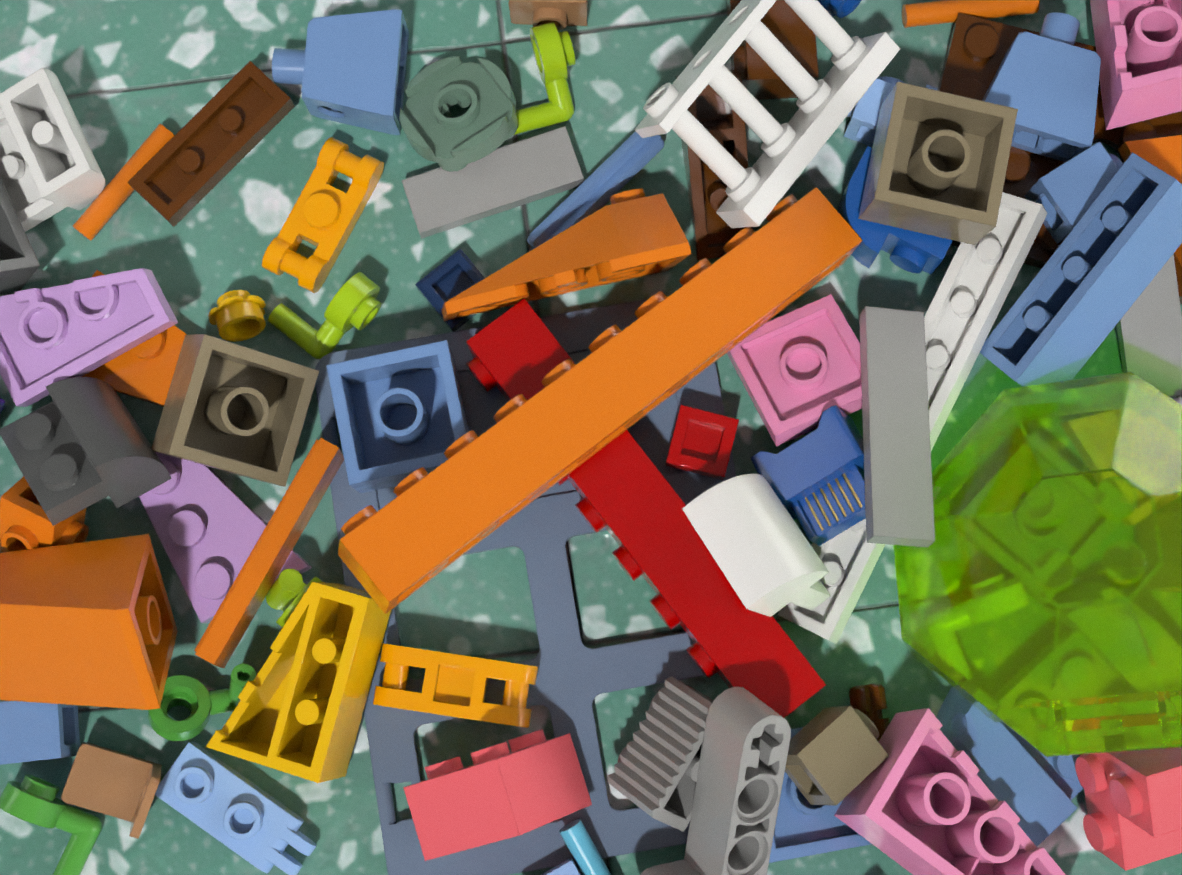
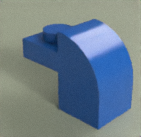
[838,146,953,275]

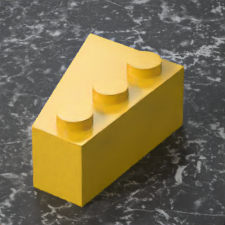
[206,582,391,783]

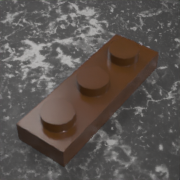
[127,61,295,227]

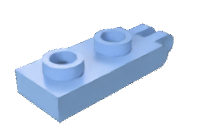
[155,741,317,875]

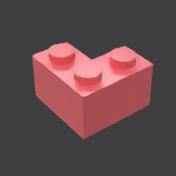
[1075,713,1182,871]
[403,729,592,861]

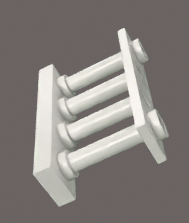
[635,0,900,228]

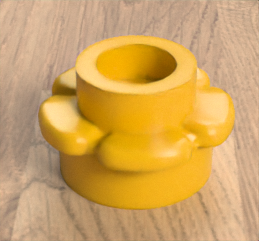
[208,290,266,342]

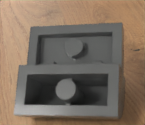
[0,377,171,526]

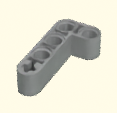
[640,687,791,875]

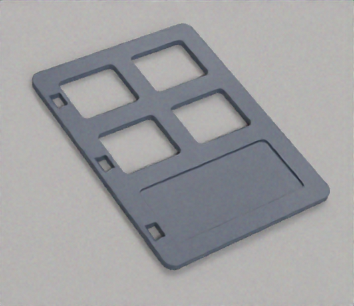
[315,295,736,875]

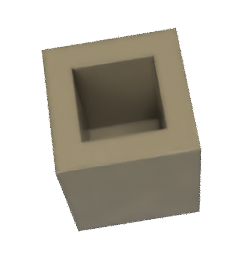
[785,706,889,806]

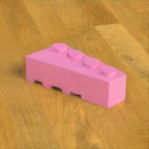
[1090,0,1182,130]
[834,708,1066,875]

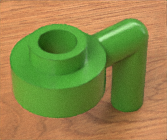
[148,664,256,741]
[0,774,102,875]

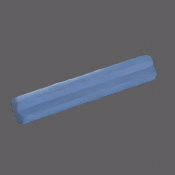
[527,131,665,249]

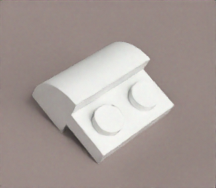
[0,67,105,232]
[682,474,831,617]

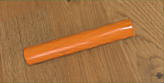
[902,0,1040,28]
[72,124,175,241]

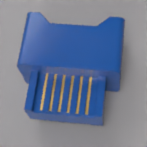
[751,405,866,546]

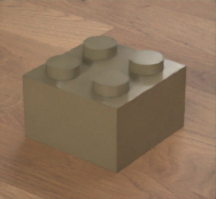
[858,82,1018,245]
[152,334,319,487]

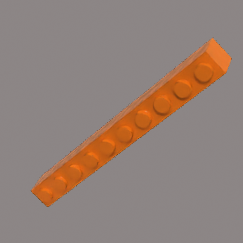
[338,187,863,614]

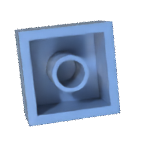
[326,340,469,493]

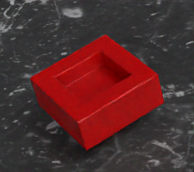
[665,405,739,480]

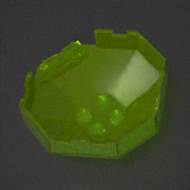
[894,372,1182,757]

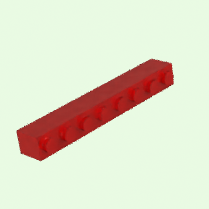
[466,298,826,718]

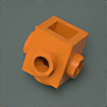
[0,476,89,552]

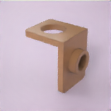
[508,0,588,31]
[61,742,162,839]

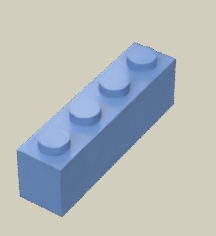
[980,152,1182,404]

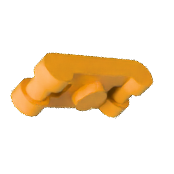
[262,137,384,293]
[373,643,538,728]

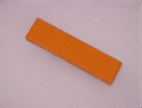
[194,438,344,668]

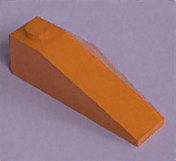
[441,188,691,321]

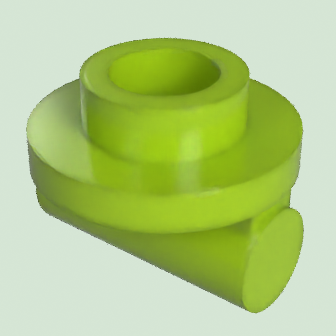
[266,569,322,628]

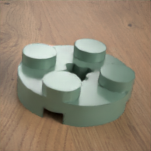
[399,56,518,172]

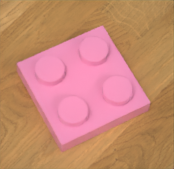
[727,294,862,447]

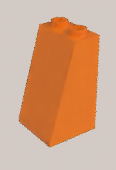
[0,534,178,710]

